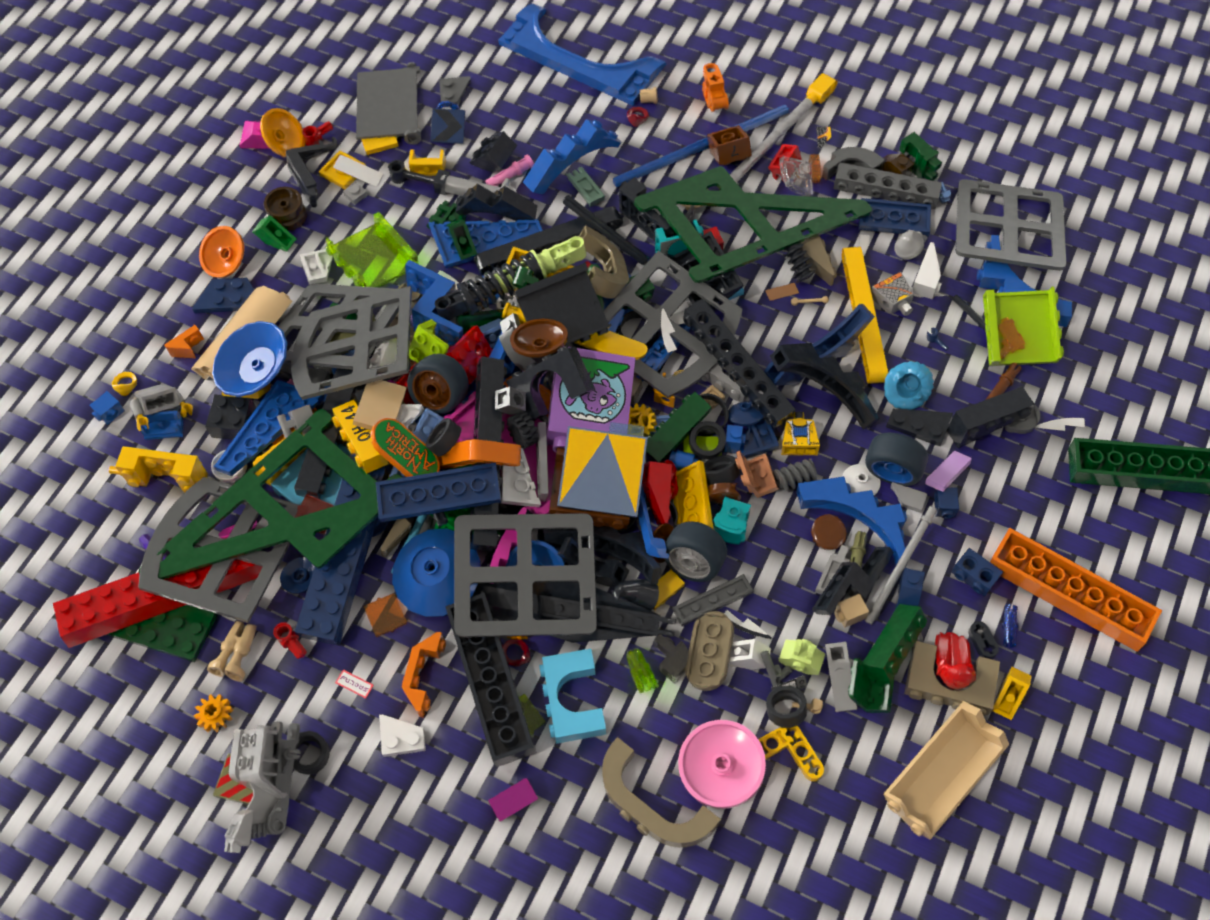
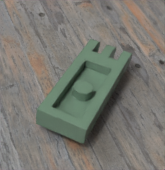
[566,167,605,207]

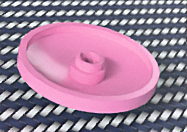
[678,720,766,809]

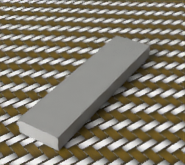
[536,422,548,502]

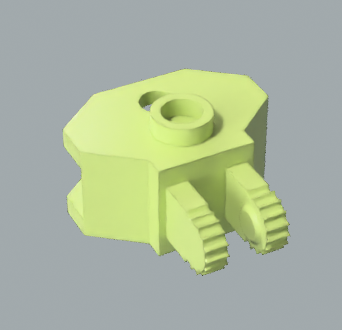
[779,639,825,675]

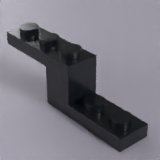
[812,547,894,615]

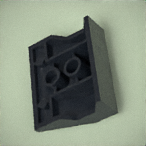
[664,231,744,311]

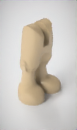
[207,621,256,682]

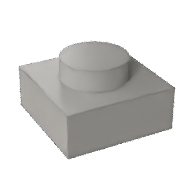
[343,182,368,205]

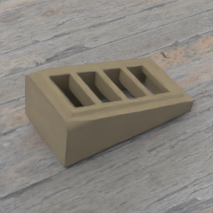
[380,518,411,557]

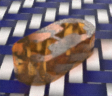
[808,154,821,183]

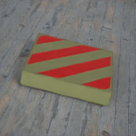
[213,754,253,805]

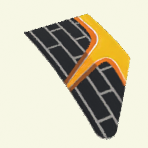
[816,127,831,148]

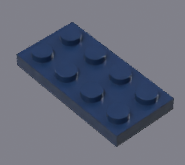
[859,198,931,236]

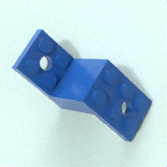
[405,260,463,347]

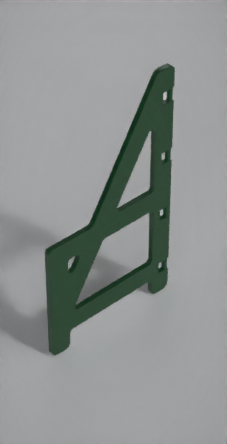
[634,166,872,283]
[138,409,402,580]

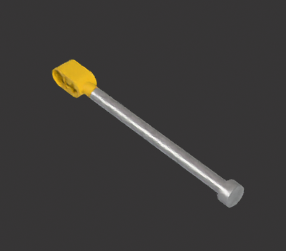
[730,73,838,183]

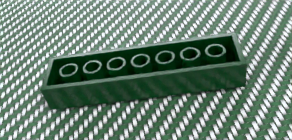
[1068,438,1210,494]

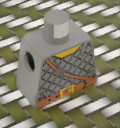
[871,272,914,316]

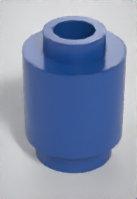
[669,450,698,470]

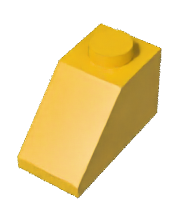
[992,667,1032,720]

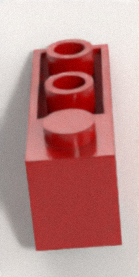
[642,461,673,525]

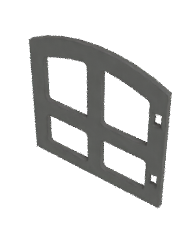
[603,251,743,398]
[291,286,412,400]
[139,477,308,623]

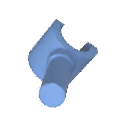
[939,182,951,203]

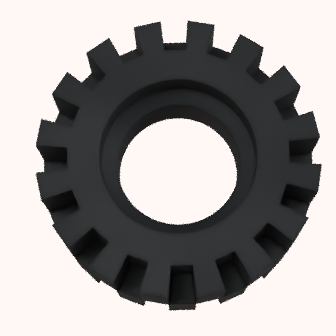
[507,412,539,449]

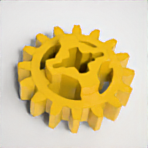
[627,403,658,437]

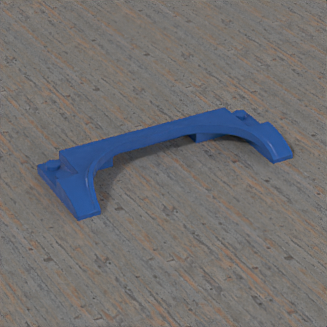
[498,3,666,106]

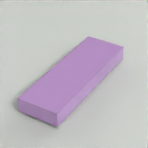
[925,451,972,492]

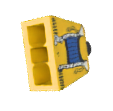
[781,411,820,455]

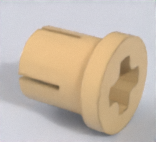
[640,87,658,104]

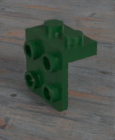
[848,658,894,713]

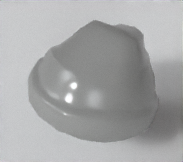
[895,230,928,260]

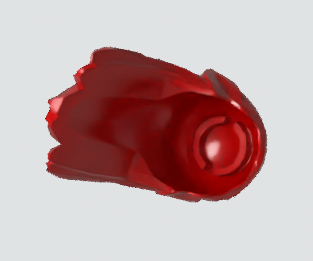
[935,632,976,689]

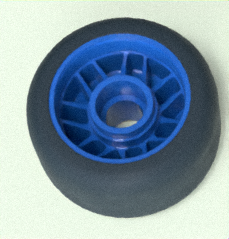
[865,433,928,486]

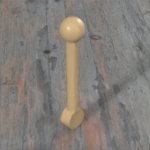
[791,296,829,306]

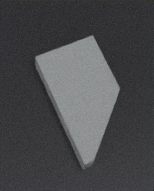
[890,482,927,513]

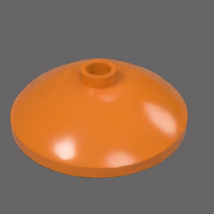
[199,226,244,278]

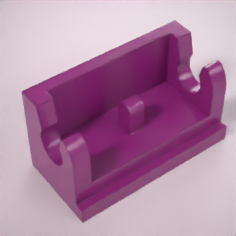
[488,778,538,822]

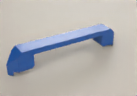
[638,485,670,558]

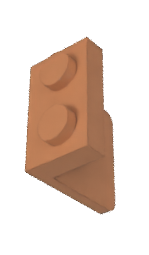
[735,451,779,498]

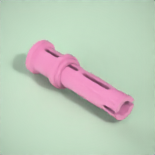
[485,154,534,186]

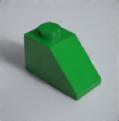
[252,215,296,252]

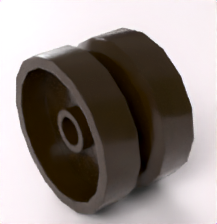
[264,186,307,231]

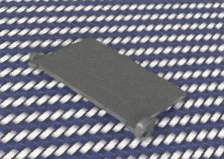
[356,62,421,145]

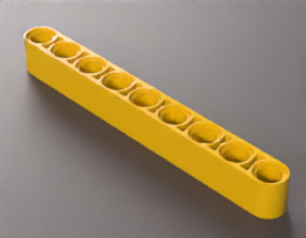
[841,246,888,384]

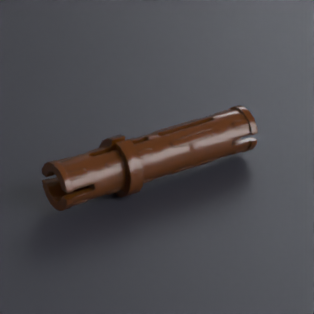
[985,363,1022,400]

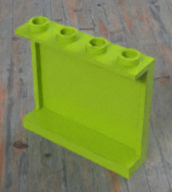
[983,286,1064,366]

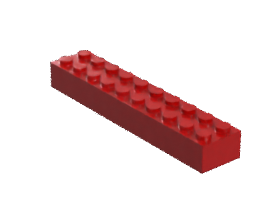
[53,559,263,648]

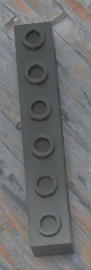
[833,162,942,209]

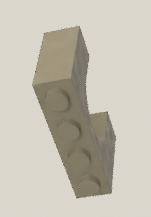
[904,641,1000,716]

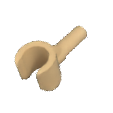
[792,698,823,714]

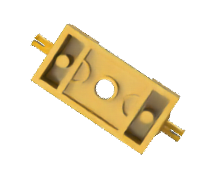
[109,446,208,493]

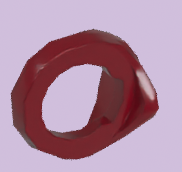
[627,107,649,127]
[503,639,531,667]

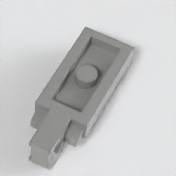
[815,545,850,594]

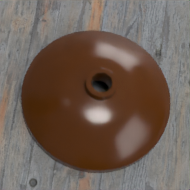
[510,319,568,358]

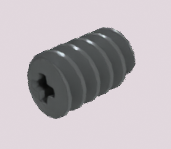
[773,458,817,491]

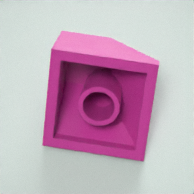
[239,121,270,149]

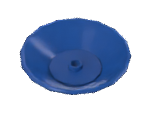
[212,321,287,397]
[392,529,481,617]

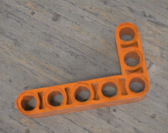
[437,439,521,470]

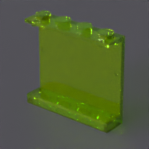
[325,212,418,288]

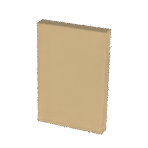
[353,380,407,430]

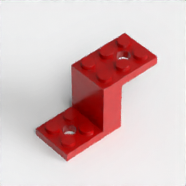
[394,325,493,404]

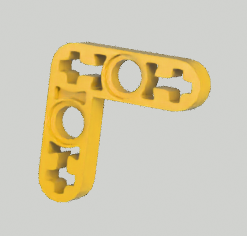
[758,726,824,782]

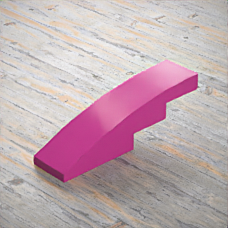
[489,507,527,584]

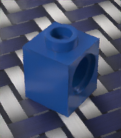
[90,391,125,425]

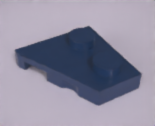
[744,418,779,458]

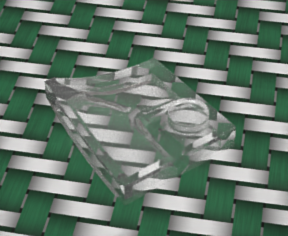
[779,156,813,196]

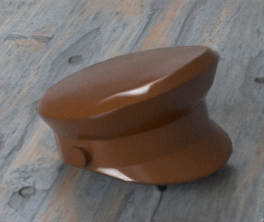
[707,483,741,505]
[811,514,846,550]

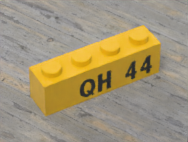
[332,400,388,474]

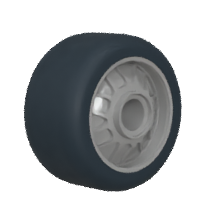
[664,522,727,582]

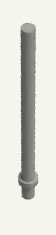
[865,506,937,625]

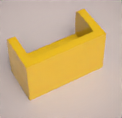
[408,149,446,176]

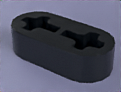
[968,621,999,660]

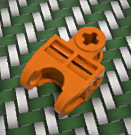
[702,63,729,112]

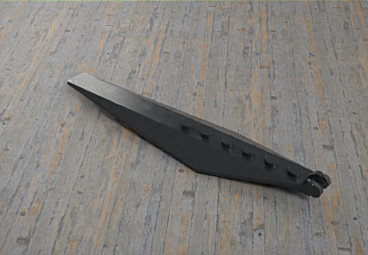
[472,582,677,643]

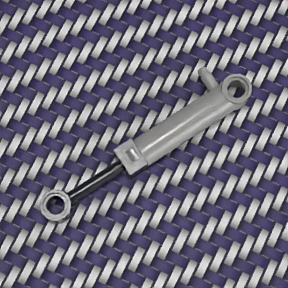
[388,160,517,196]

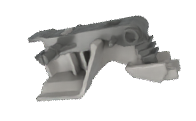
[225,721,301,853]

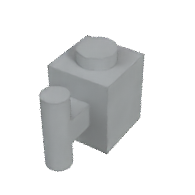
[277,405,313,438]

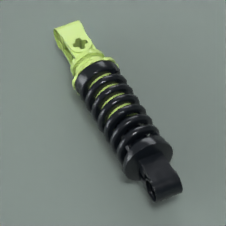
[435,236,586,321]

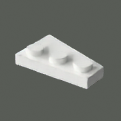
[501,448,541,507]

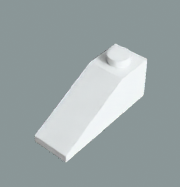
[912,242,942,299]

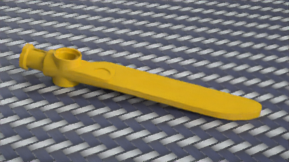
[502,302,648,360]

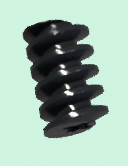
[782,243,816,284]

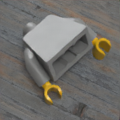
[130,385,193,431]

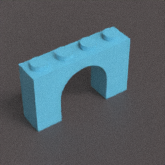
[539,649,606,744]

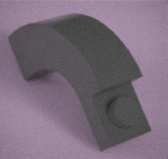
[822,147,885,181]
[499,313,550,373]

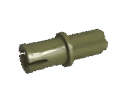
[850,531,867,568]

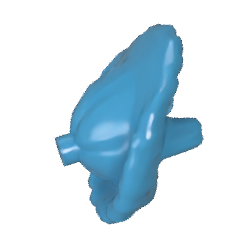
[884,361,934,410]

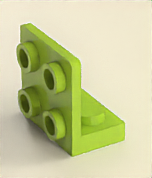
[409,319,449,363]

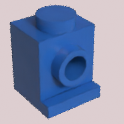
[724,425,746,454]

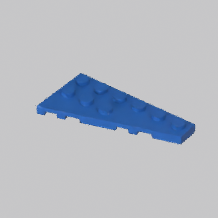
[428,220,543,269]
[214,380,325,476]

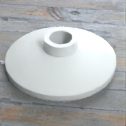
[842,464,880,495]

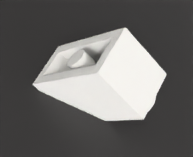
[729,639,771,670]

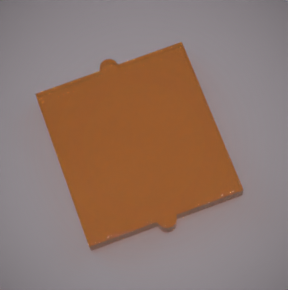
[363,593,408,638]

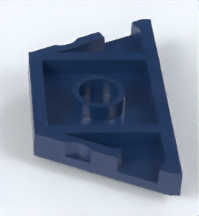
[192,277,254,314]

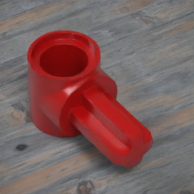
[302,121,333,146]
[273,622,307,659]

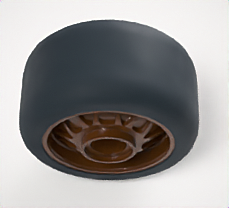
[407,354,469,415]

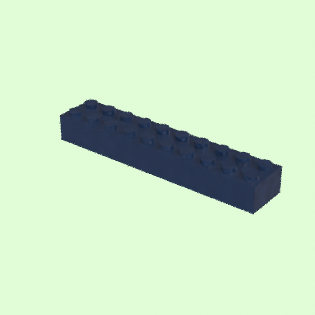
[295,453,393,646]

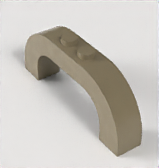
[579,226,629,298]
[602,737,721,848]

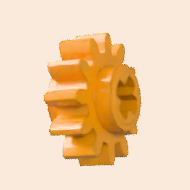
[194,694,234,732]

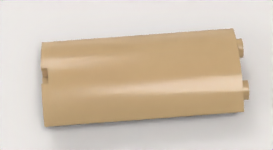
[191,286,293,380]

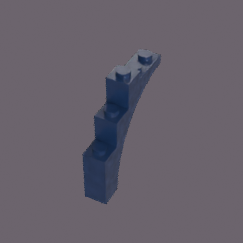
[764,304,875,386]

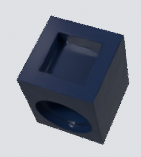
[934,487,959,519]

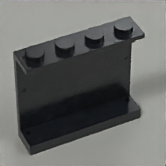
[514,263,612,355]

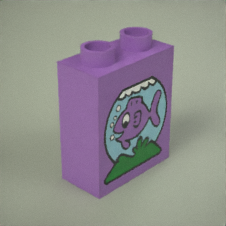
[546,346,635,452]

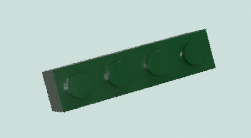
[646,392,712,463]
[862,604,927,682]

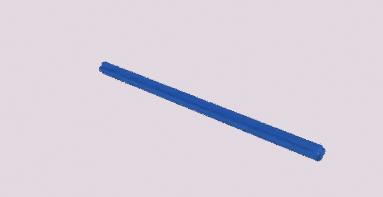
[613,104,789,187]

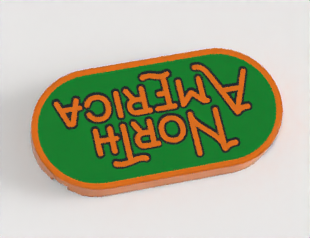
[370,418,439,477]

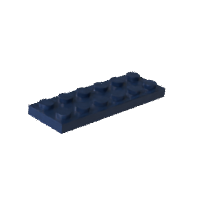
[376,462,501,522]

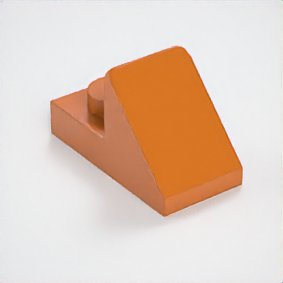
[164,325,204,358]

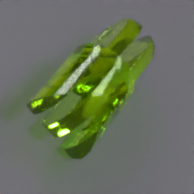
[626,648,659,694]

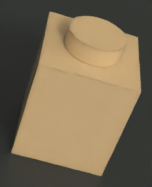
[834,594,869,628]

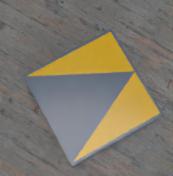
[557,426,648,518]

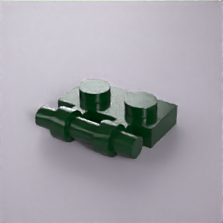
[426,200,468,229]

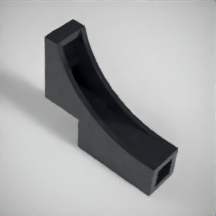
[455,183,538,221]

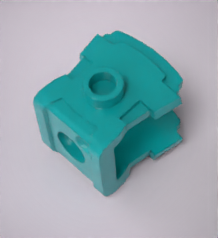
[713,496,751,544]

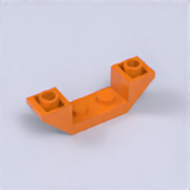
[401,632,446,718]

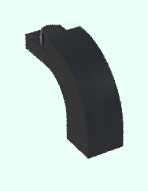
[557,537,630,587]

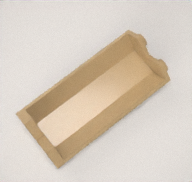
[883,701,1009,839]

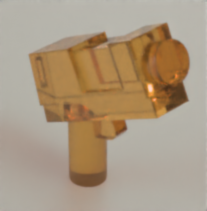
[998,317,1026,359]

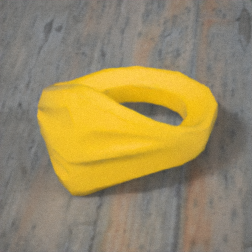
[112,372,137,396]

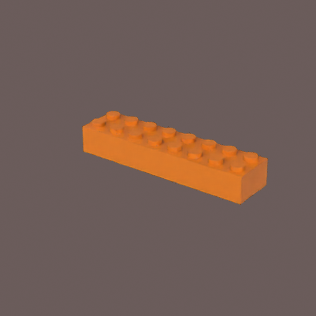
[990,527,1162,652]

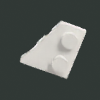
[379,715,426,757]

